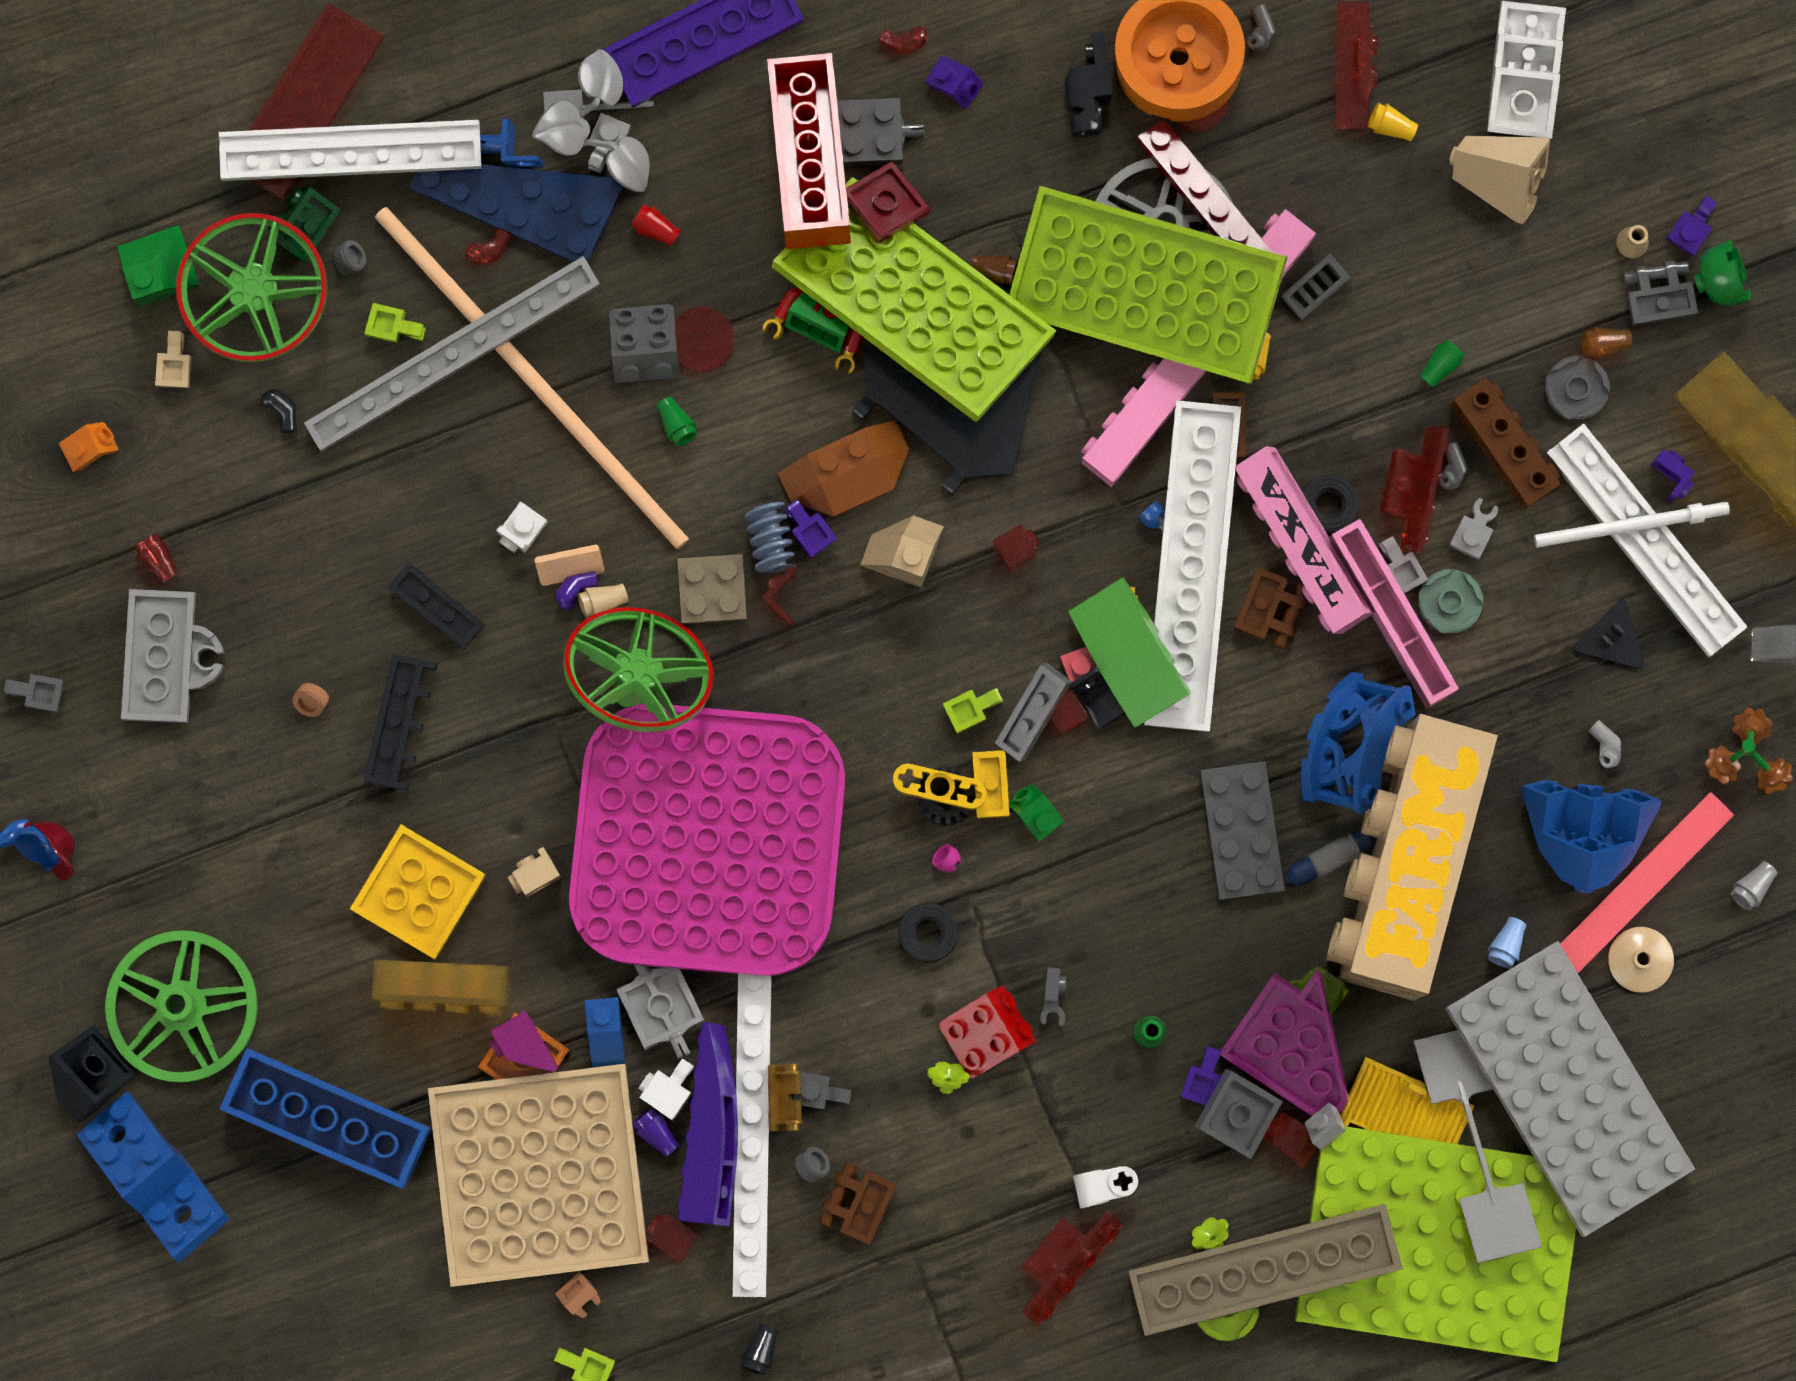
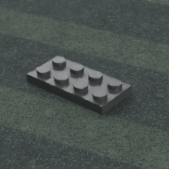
[1200,761,1285,901]

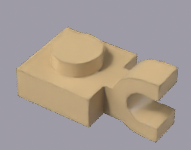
[155,331,192,389]

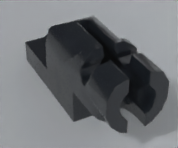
[1064,31,1113,138]

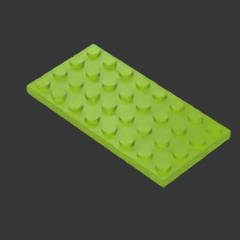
[772,177,1056,422]
[1009,186,1288,383]

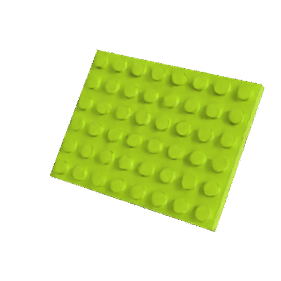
[1295,1126,1576,1362]

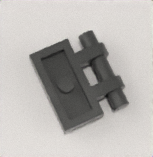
[1622,261,1698,326]

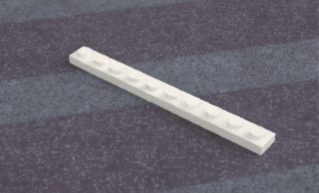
[733,974,771,1297]

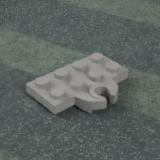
[121,589,225,723]

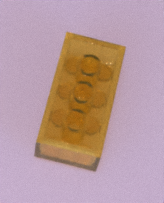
[372,960,512,1015]

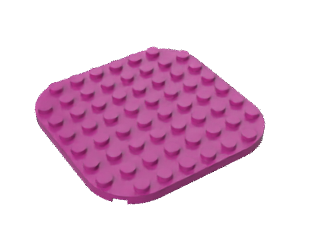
[569,704,845,976]

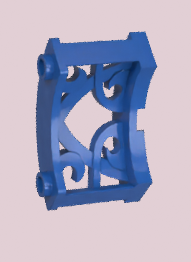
[1301,672,1415,814]

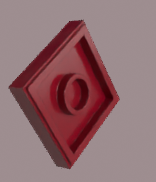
[846,161,931,244]

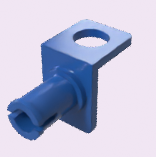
[480,119,545,168]

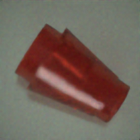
[134,533,179,583]

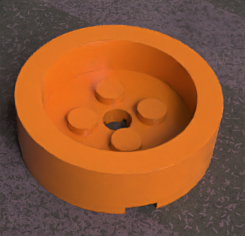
[1115,0,1245,122]

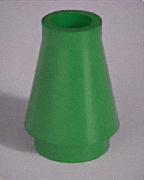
[1419,339,1466,388]
[656,397,698,447]
[1134,1016,1167,1049]

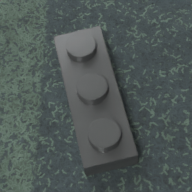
[995,662,1072,762]

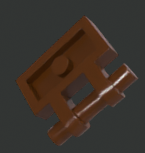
[1233,567,1307,649]
[819,1161,897,1245]

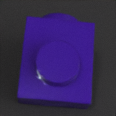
[925,55,983,109]
[1651,450,1695,503]

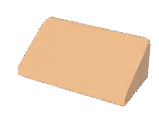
[534,544,604,586]

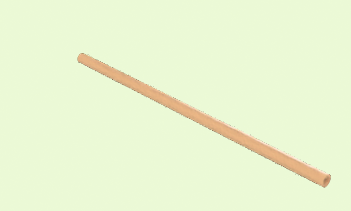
[375,207,689,550]

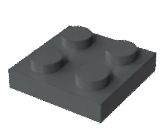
[1194,1069,1283,1159]

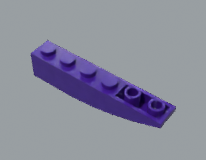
[678,1022,738,1226]

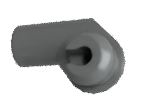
[1247,4,1275,52]
[1438,442,1467,490]

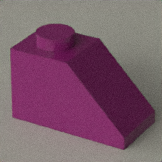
[489,1011,560,1073]

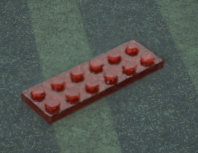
[248,3,384,201]

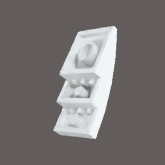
[1487,1,1566,139]

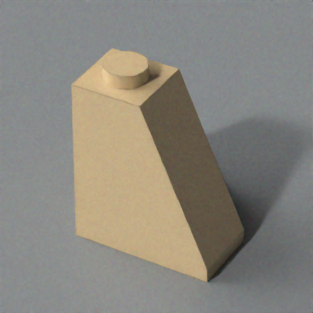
[1450,136,1550,224]
[860,515,944,588]

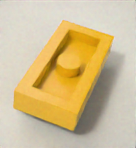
[972,750,1010,819]

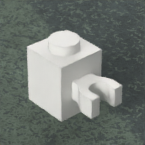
[638,1059,694,1121]

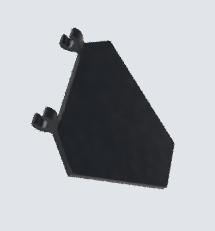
[852,345,1042,497]

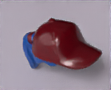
[0,819,75,880]

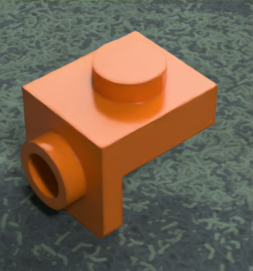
[59,422,118,472]

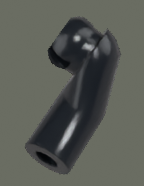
[261,389,297,433]

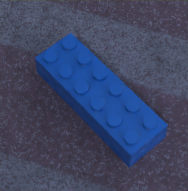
[220,1048,432,1189]

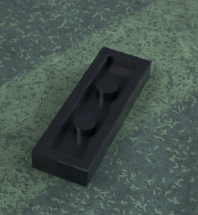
[388,562,485,650]

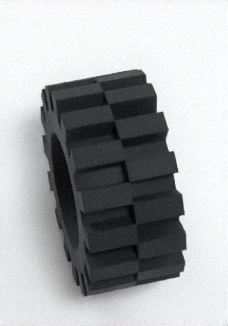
[916,765,975,826]

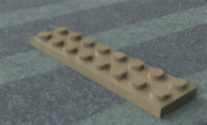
[1129,1204,1403,1336]

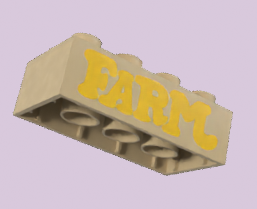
[1327,714,1498,1001]

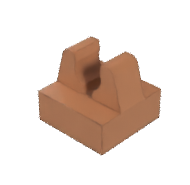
[556,1271,601,1318]

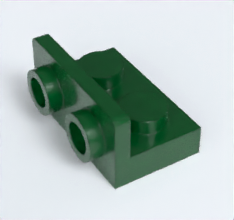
[266,186,341,263]

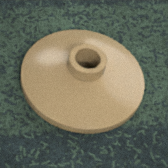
[1608,927,1674,993]

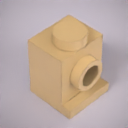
[508,847,562,898]

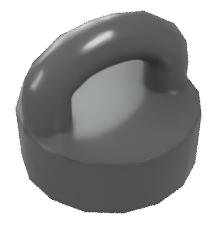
[333,240,366,276]
[795,1146,830,1183]

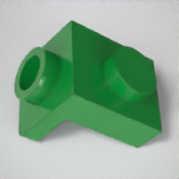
[1009,784,1064,842]

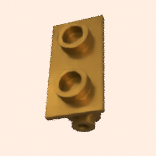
[768,1064,802,1131]

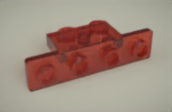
[1335,1,1378,129]
[1379,426,1449,554]
[1021,1211,1123,1326]

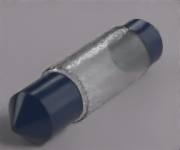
[1285,829,1377,886]

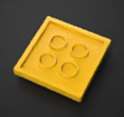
[350,825,486,960]

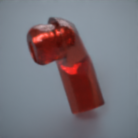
[878,26,928,55]

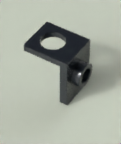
[1070,667,1126,730]

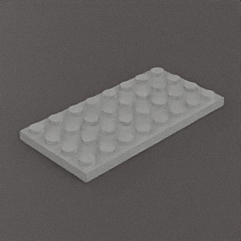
[1445,941,1695,1237]

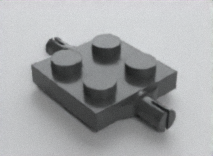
[837,98,924,166]

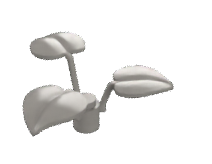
[532,49,650,192]

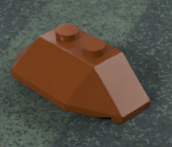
[778,420,909,517]

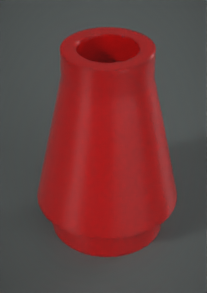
[631,204,681,246]

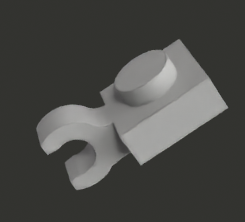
[588,113,631,174]
[1378,536,1428,593]

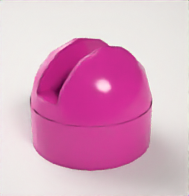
[932,844,961,873]

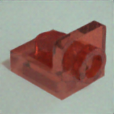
[1263,1112,1318,1168]
[646,1213,699,1263]

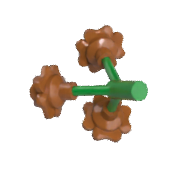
[1704,707,1793,795]

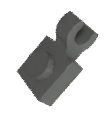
[3,674,64,713]
[1040,967,1066,1026]
[792,1072,852,1110]

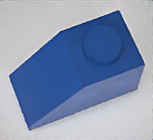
[585,997,626,1068]

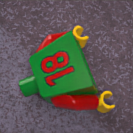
[763,286,863,374]

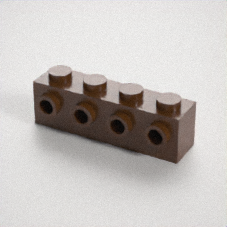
[1450,378,1560,511]

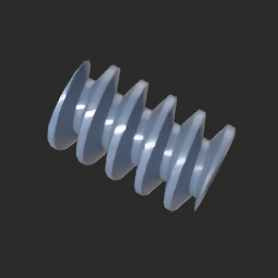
[745,502,797,573]

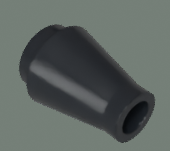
[740,1323,778,1376]

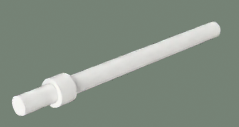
[1534,502,1730,548]

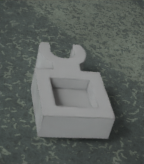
[1449,498,1498,560]

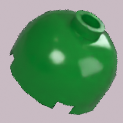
[1694,239,1751,307]

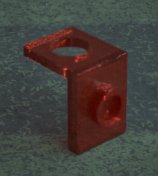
[762,566,798,628]

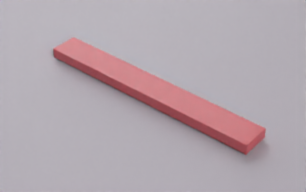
[1560,792,1734,973]

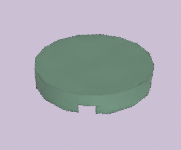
[1418,569,1483,634]

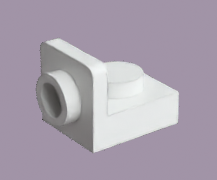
[496,501,548,553]

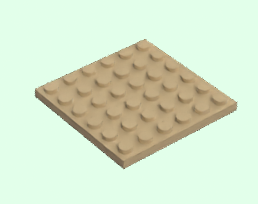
[428,1064,649,1287]

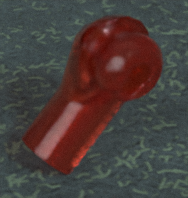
[465,228,512,265]

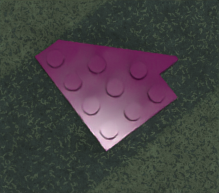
[1220,969,1349,1116]

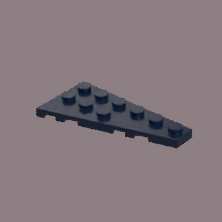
[409,164,624,263]

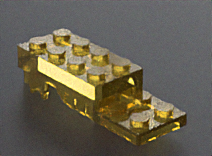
[1674,351,1796,527]

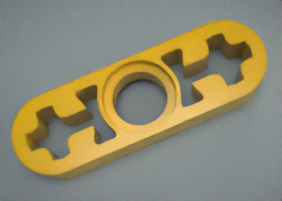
[893,764,987,810]

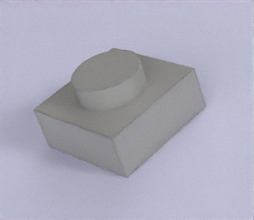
[1305,1103,1346,1150]

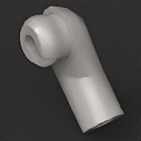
[1588,720,1621,768]

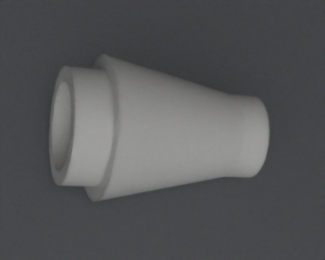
[1731,861,1778,910]

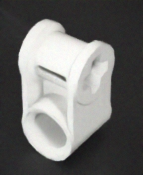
[1073,1166,1138,1208]

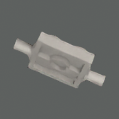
[617,965,705,1059]

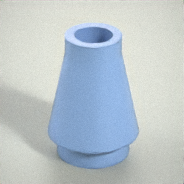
[1488,917,1527,969]

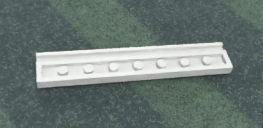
[219,120,482,181]
[1546,424,1747,657]

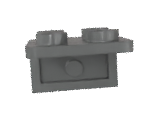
[609,304,680,383]

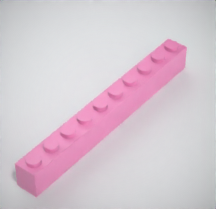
[1081,209,1316,487]

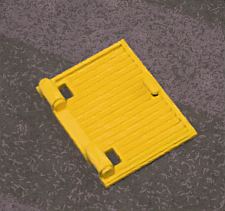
[1340,1057,1474,1144]

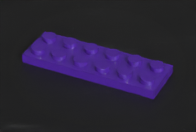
[603,0,804,108]

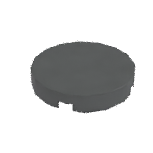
[1544,355,1610,421]

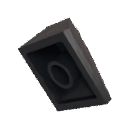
[48,1025,137,1124]

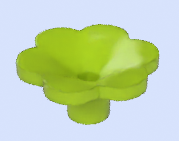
[927,1062,969,1094]
[1192,1217,1229,1250]

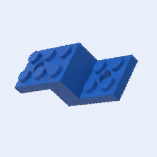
[76,1091,230,1263]

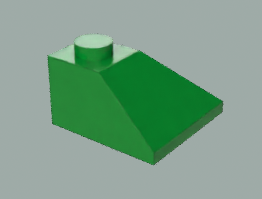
[117,225,200,307]

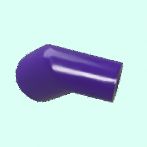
[555,571,598,610]

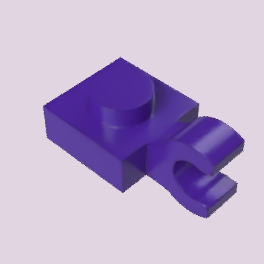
[1666,196,1717,257]
[784,500,837,559]
[1180,1046,1222,1105]

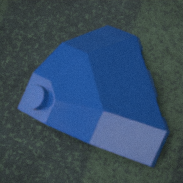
[1522,780,1661,893]

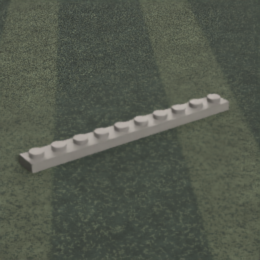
[304,256,601,452]

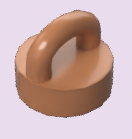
[293,683,329,717]

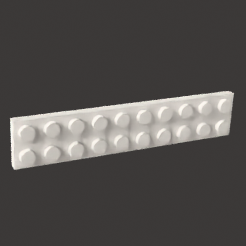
[1144,400,1241,732]

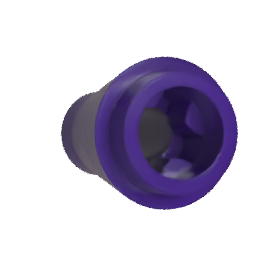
[632,1107,679,1157]

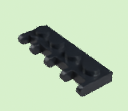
[363,654,438,791]

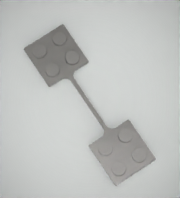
[1413,1030,1542,1264]

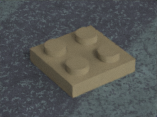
[677,554,747,625]

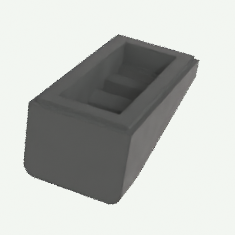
[1280,254,1352,321]

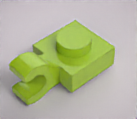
[365,303,426,344]
[943,688,1003,734]
[554,1347,615,1381]

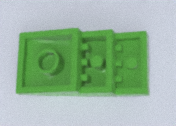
[1068,577,1191,728]

